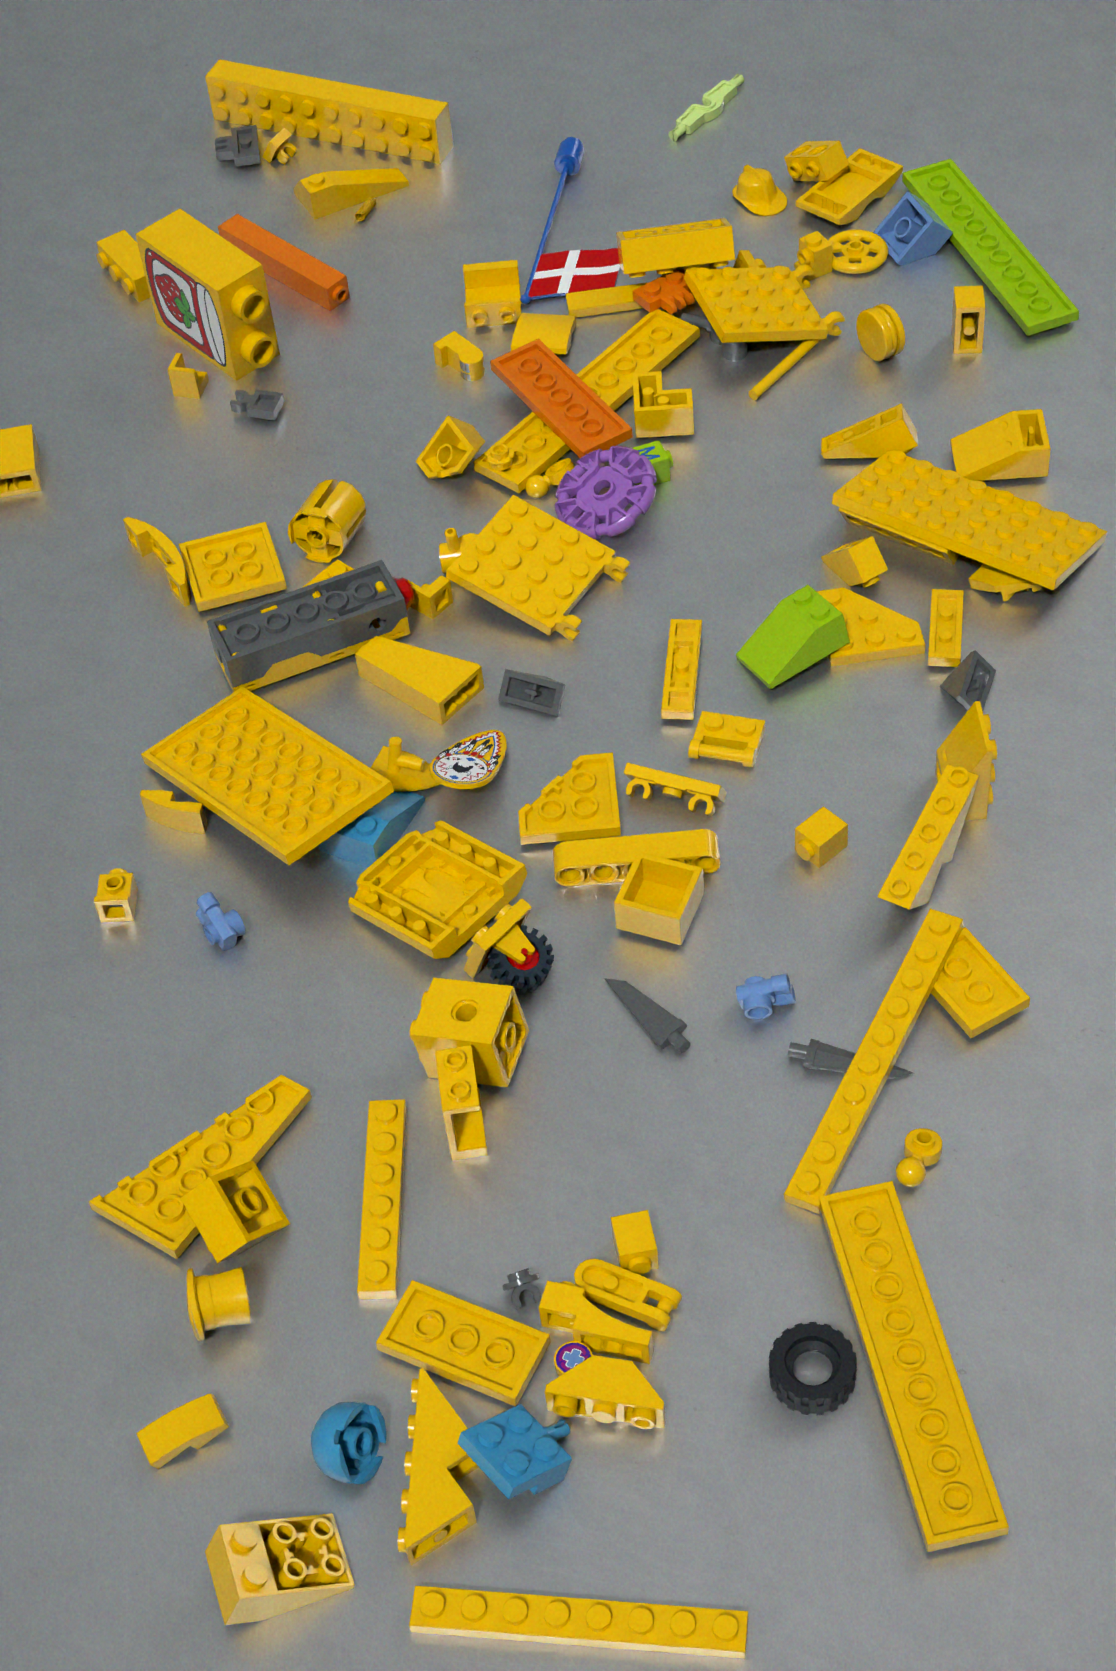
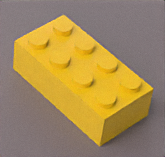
[616,218,735,278]

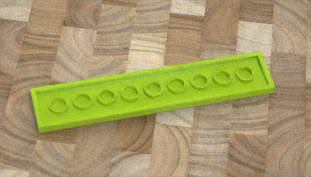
[902,158,1079,336]

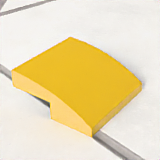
[511,313,576,354]

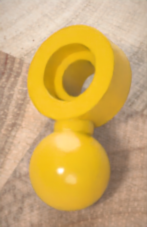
[525,458,575,498]
[896,1128,942,1187]

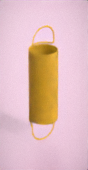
[354,196,378,223]

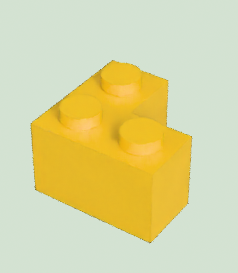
[632,371,694,438]

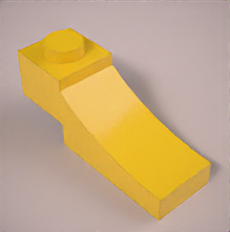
[539,1280,654,1364]

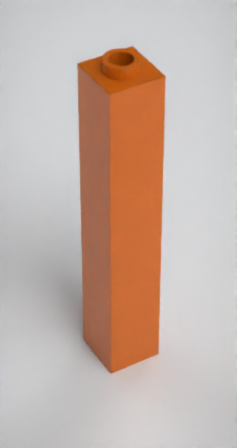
[218,214,350,311]

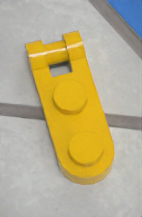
[574,1259,682,1332]

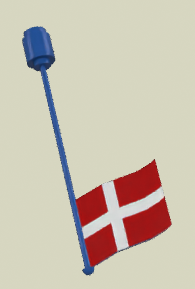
[520,137,621,304]

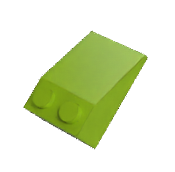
[736,585,850,689]

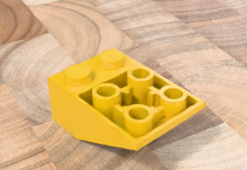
[950,409,1051,481]
[935,701,997,821]
[205,1513,355,1625]

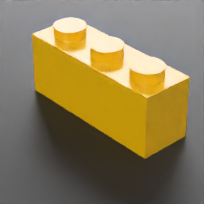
[96,230,150,303]

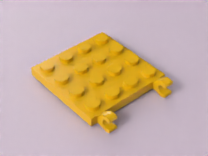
[684,265,845,343]
[446,495,630,641]

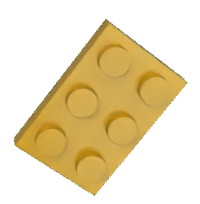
[931,927,1030,1038]

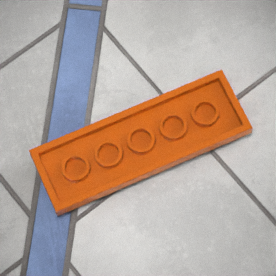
[490,338,633,458]

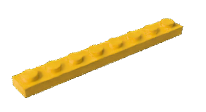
[409,1586,748,1659]

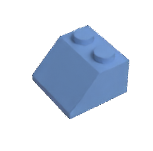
[873,191,953,266]

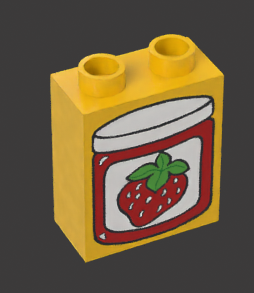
[135,208,280,381]

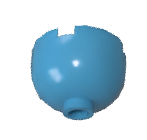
[311,1402,387,1484]

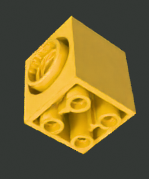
[410,977,529,1087]

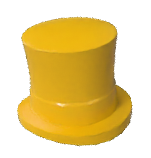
[187,1267,251,1341]

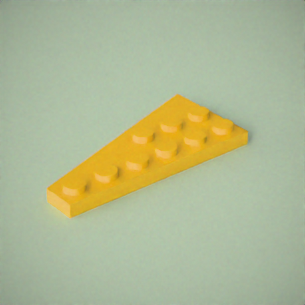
[88,1075,312,1259]

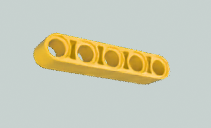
[553,829,721,886]

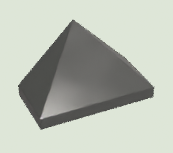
[940,650,996,711]
[498,669,566,716]

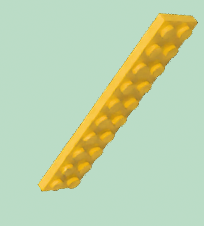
[473,309,700,493]
[819,1181,1009,1552]

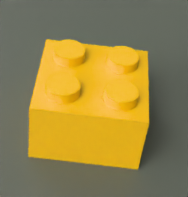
[614,852,704,945]

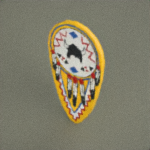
[429,730,507,789]

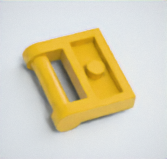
[688,711,765,768]

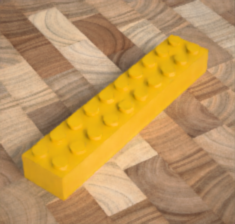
[205,59,454,164]

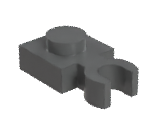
[230,390,285,420]

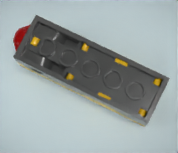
[207,560,414,692]

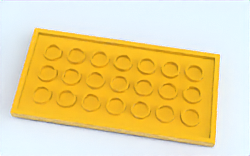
[832,450,1107,591]
[141,686,394,865]

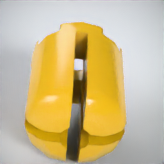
[288,479,366,563]

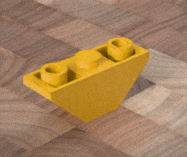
[545,1355,666,1429]

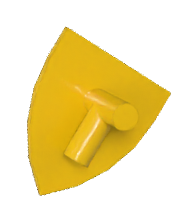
[371,737,441,791]

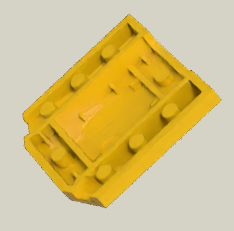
[348,820,527,959]

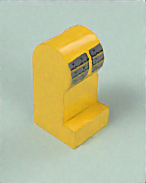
[433,331,485,381]

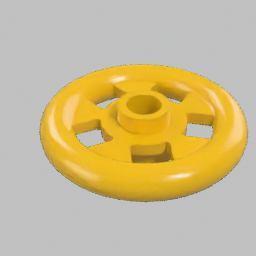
[828,229,888,274]

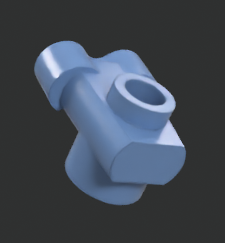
[196,892,245,951]
[736,974,796,1020]

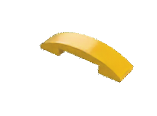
[123,517,191,607]

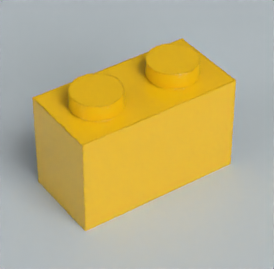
[951,285,985,354]

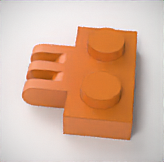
[633,268,695,314]

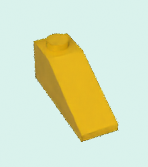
[821,403,918,459]

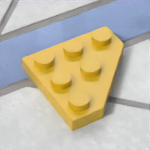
[816,587,925,667]
[518,752,621,845]

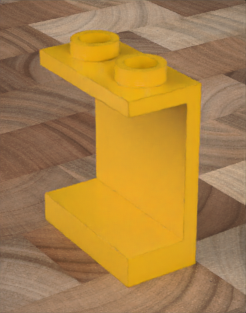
[463,260,522,328]
[435,1045,488,1161]

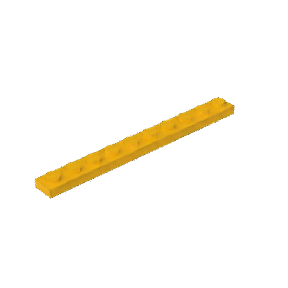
[784,908,963,1214]

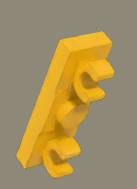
[624,763,727,817]

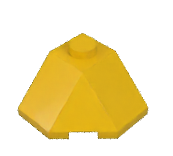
[416,415,485,479]

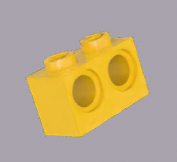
[784,140,849,181]

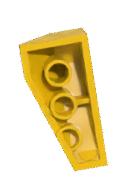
[293,168,409,220]

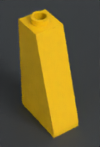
[355,636,484,725]

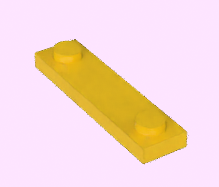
[661,619,702,720]

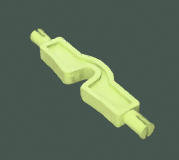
[668,74,744,141]

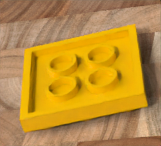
[178,521,287,612]

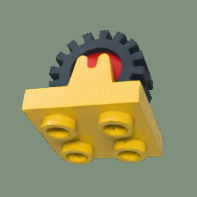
[463,898,554,994]

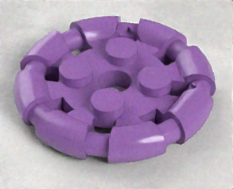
[555,446,657,540]

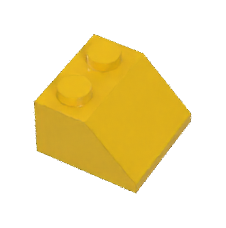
[180,1160,290,1264]

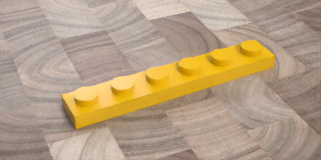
[357,1099,407,1300]

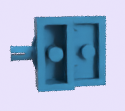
[458,1404,572,1500]

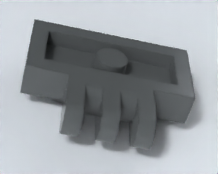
[215,125,261,167]

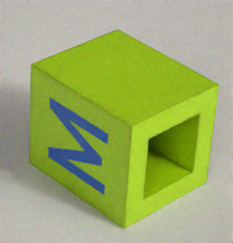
[627,440,673,485]

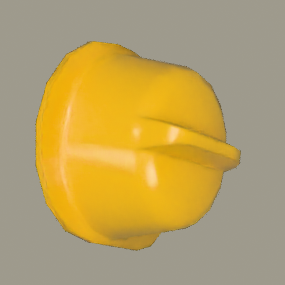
[732,164,787,216]

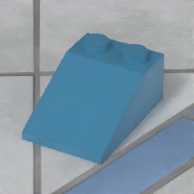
[319,791,425,868]

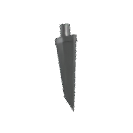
[604,978,690,1053]
[788,1039,913,1079]

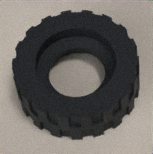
[769,1322,857,1416]

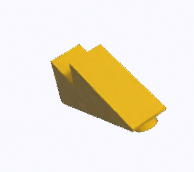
[878,764,980,910]
[398,1367,479,1565]

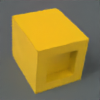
[167,353,209,399]
[408,575,453,619]

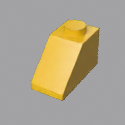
[821,536,888,588]

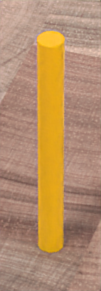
[748,339,822,400]

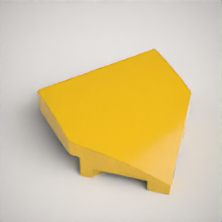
[968,564,1042,601]

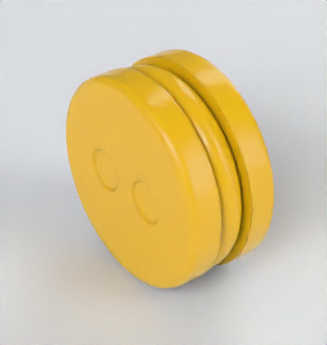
[856,304,905,361]

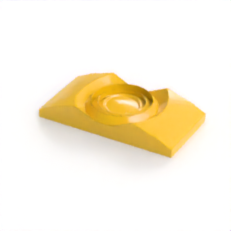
[796,148,903,225]

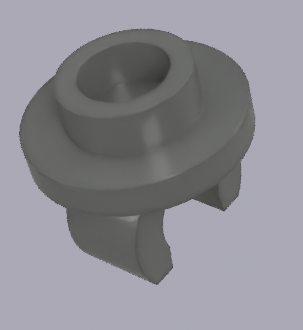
[502,1268,541,1309]

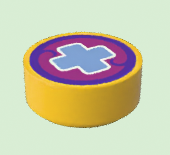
[554,1341,593,1376]

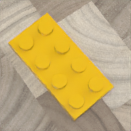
[376,1280,551,1406]

